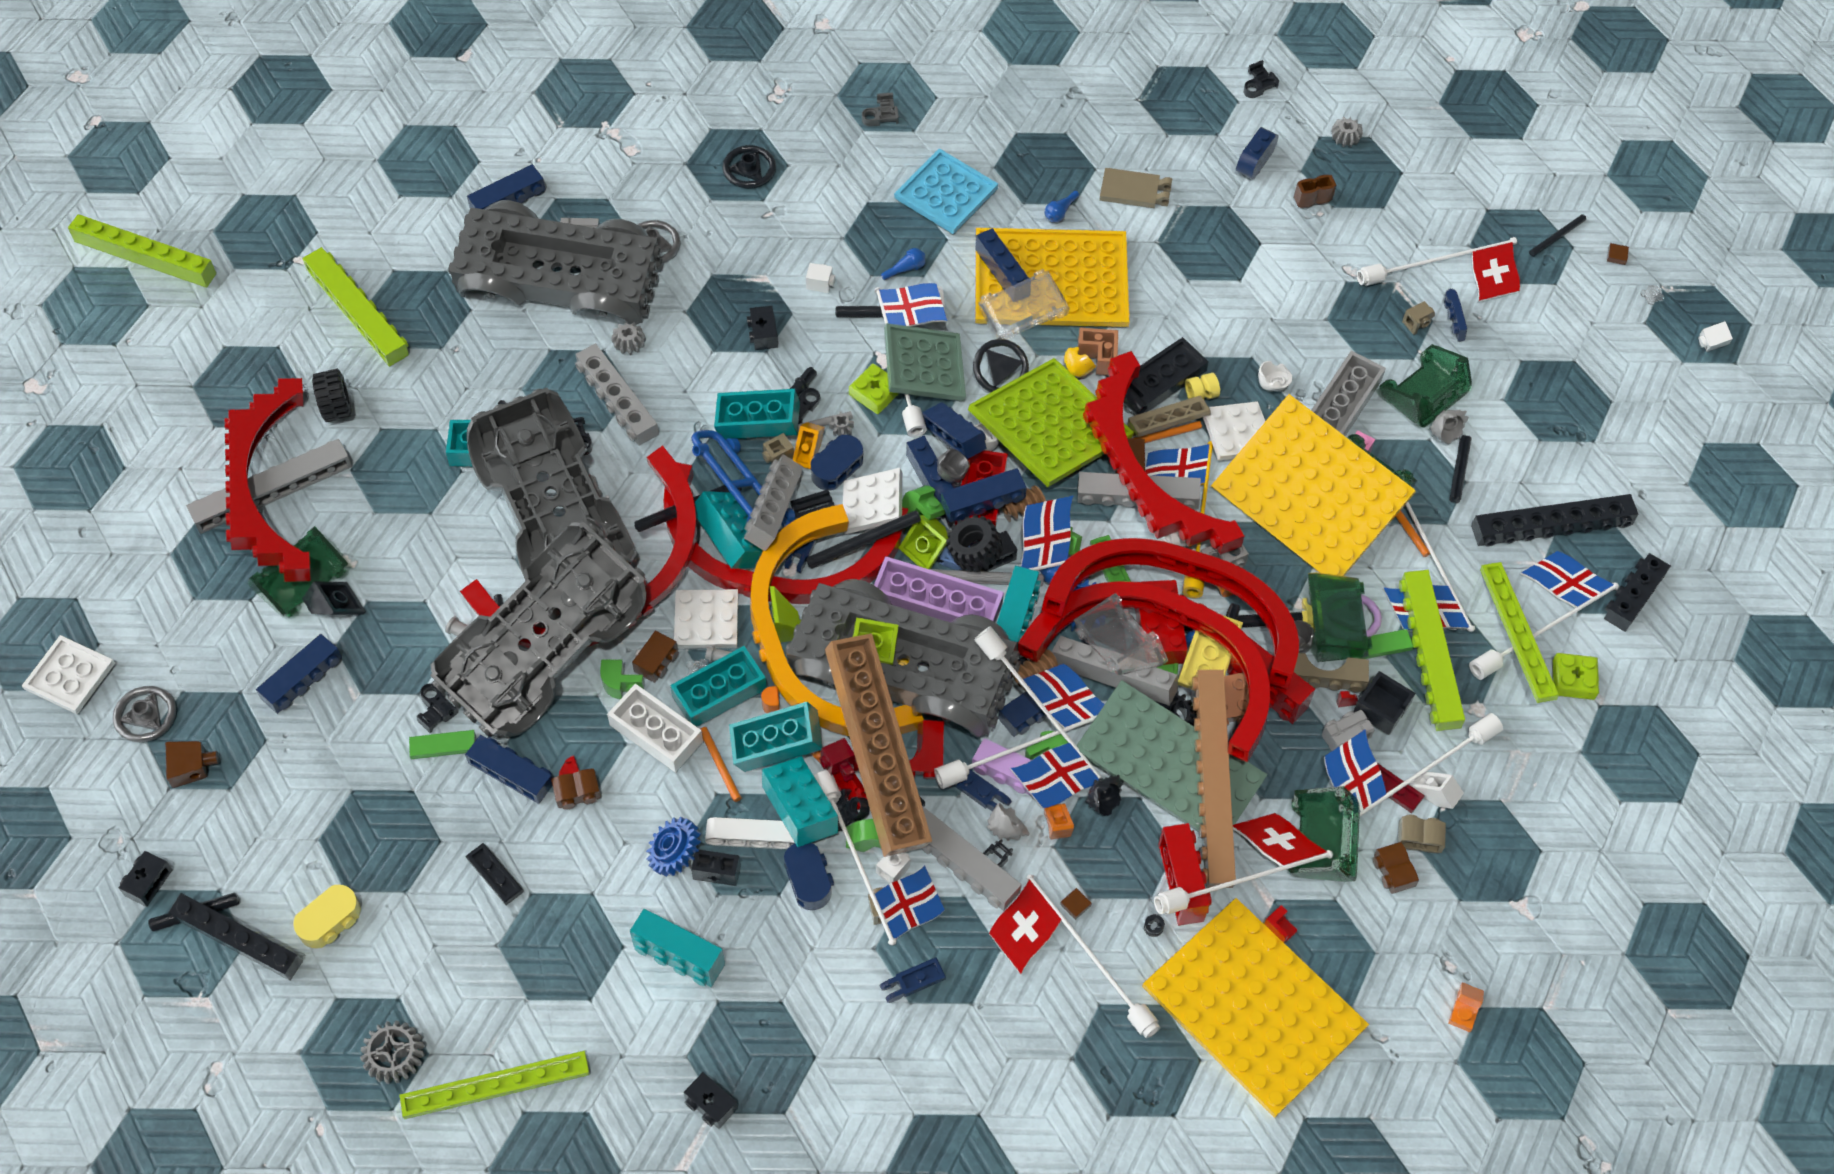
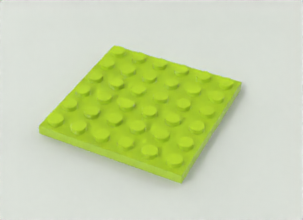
[968,358,1134,487]

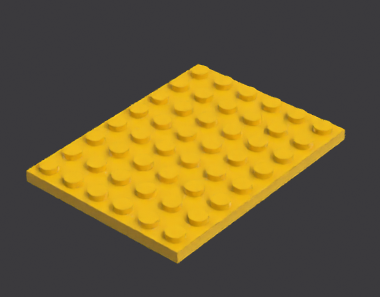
[975,228,1129,327]
[1211,394,1416,586]
[1142,898,1369,1118]

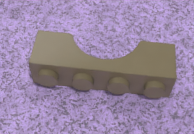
[1294,653,1369,692]

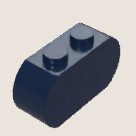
[1236,127,1279,179]
[811,435,863,491]
[784,843,834,910]

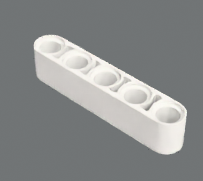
[705,817,813,849]

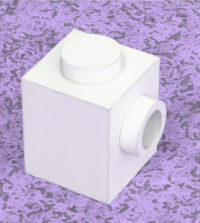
[806,263,835,293]
[1699,322,1733,352]
[876,852,910,884]

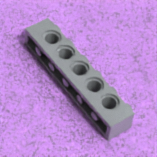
[575,343,659,446]
[744,455,803,551]

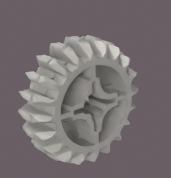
[360,1020,424,1084]

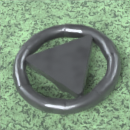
[637,220,681,263]
[113,686,176,742]

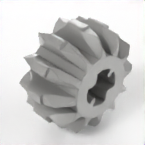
[1331,117,1363,148]
[611,321,645,355]

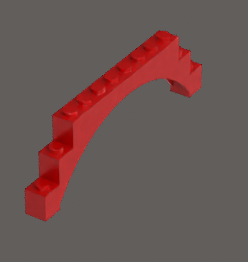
[1083,351,1245,555]
[225,378,310,582]

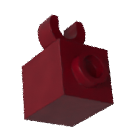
[819,738,855,782]

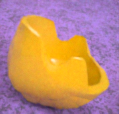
[1064,347,1096,378]

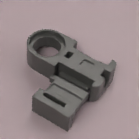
[862,93,899,126]

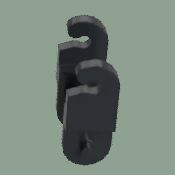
[983,840,1013,868]

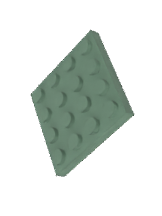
[884,323,966,401]

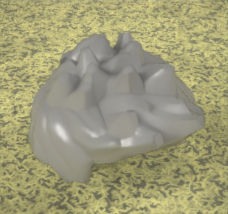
[1430,409,1469,444]
[987,803,1030,841]

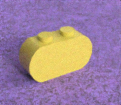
[293,884,361,948]

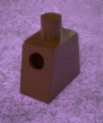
[165,741,219,788]

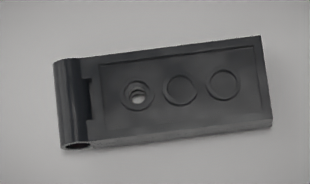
[1124,337,1209,415]

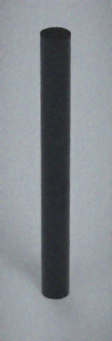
[1529,214,1586,257]

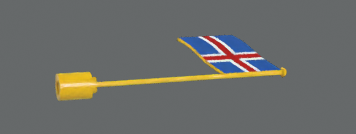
[1145,441,1213,598]

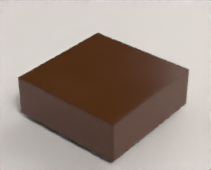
[1607,243,1629,265]
[1060,888,1092,920]

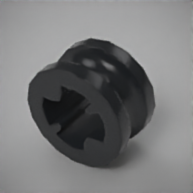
[1144,914,1165,937]

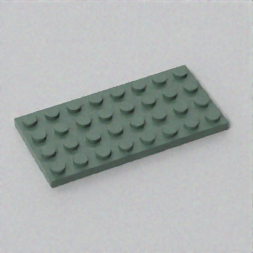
[1077,680,1268,833]

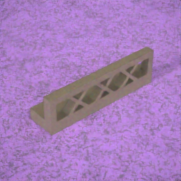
[1128,395,1211,437]

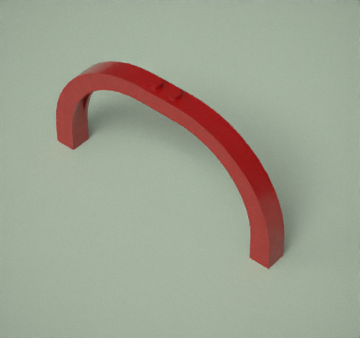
[460,445,697,648]
[663,462,908,604]
[1042,538,1299,689]
[1018,581,1270,762]

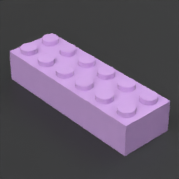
[874,556,1004,623]

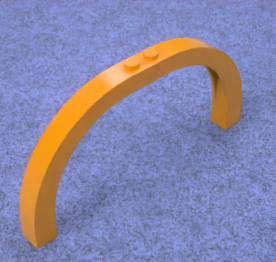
[750,504,924,736]

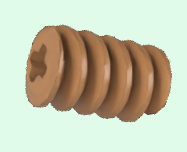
[1002,485,1046,522]
[1013,649,1058,691]

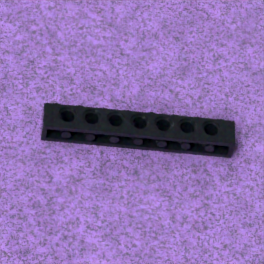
[1471,494,1639,546]

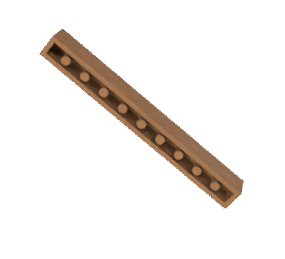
[1192,670,1236,888]

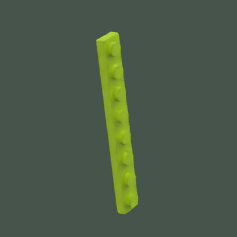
[1480,562,1559,703]
[399,1050,590,1120]

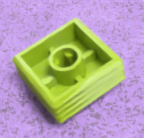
[849,363,899,414]
[1553,653,1599,700]

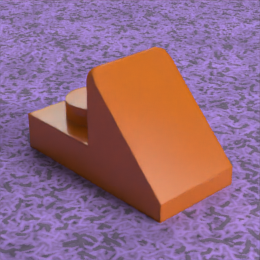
[1044,803,1074,840]
[1448,982,1484,1032]

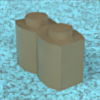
[1398,814,1446,853]

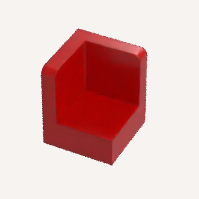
[1264,905,1297,944]

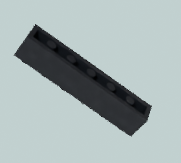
[168,893,303,981]

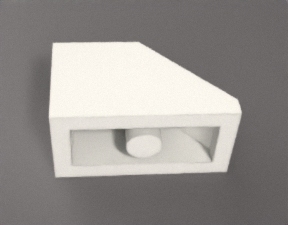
[1409,772,1464,809]

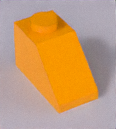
[792,422,825,469]

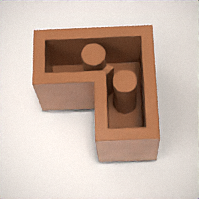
[1078,328,1119,375]

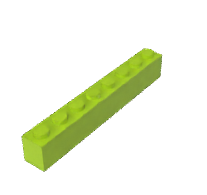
[68,214,217,288]
[302,247,409,367]
[1399,569,1465,731]

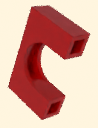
[853,720,944,779]

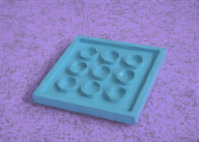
[894,148,998,234]

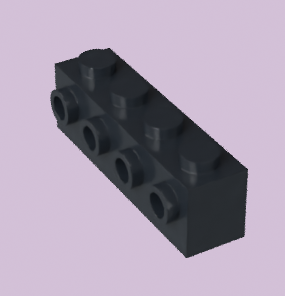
[1604,553,1671,632]

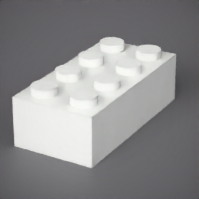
[607,684,703,773]

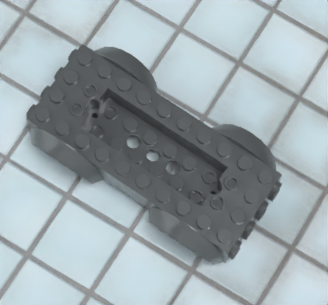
[448,200,663,325]
[467,388,637,581]
[430,521,646,739]
[785,579,1021,737]

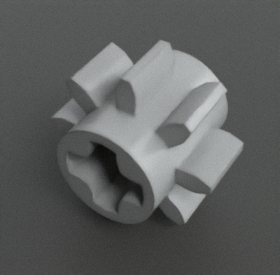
[829,412,854,436]

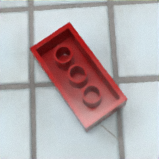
[955,450,1008,527]
[1135,580,1188,665]
[1227,637,1315,724]
[1158,823,1212,926]

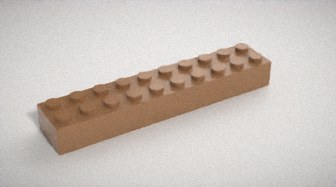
[825,633,932,857]

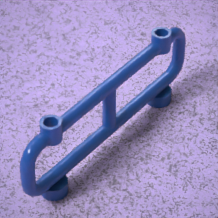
[691,430,795,532]

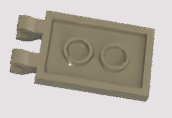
[1099,168,1172,208]

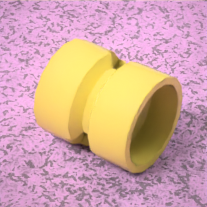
[1185,373,1220,400]

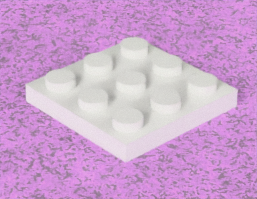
[1202,401,1265,461]
[843,468,903,534]
[674,589,738,649]
[22,635,115,714]

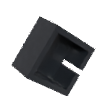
[1354,671,1416,735]

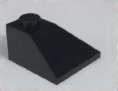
[302,581,366,615]

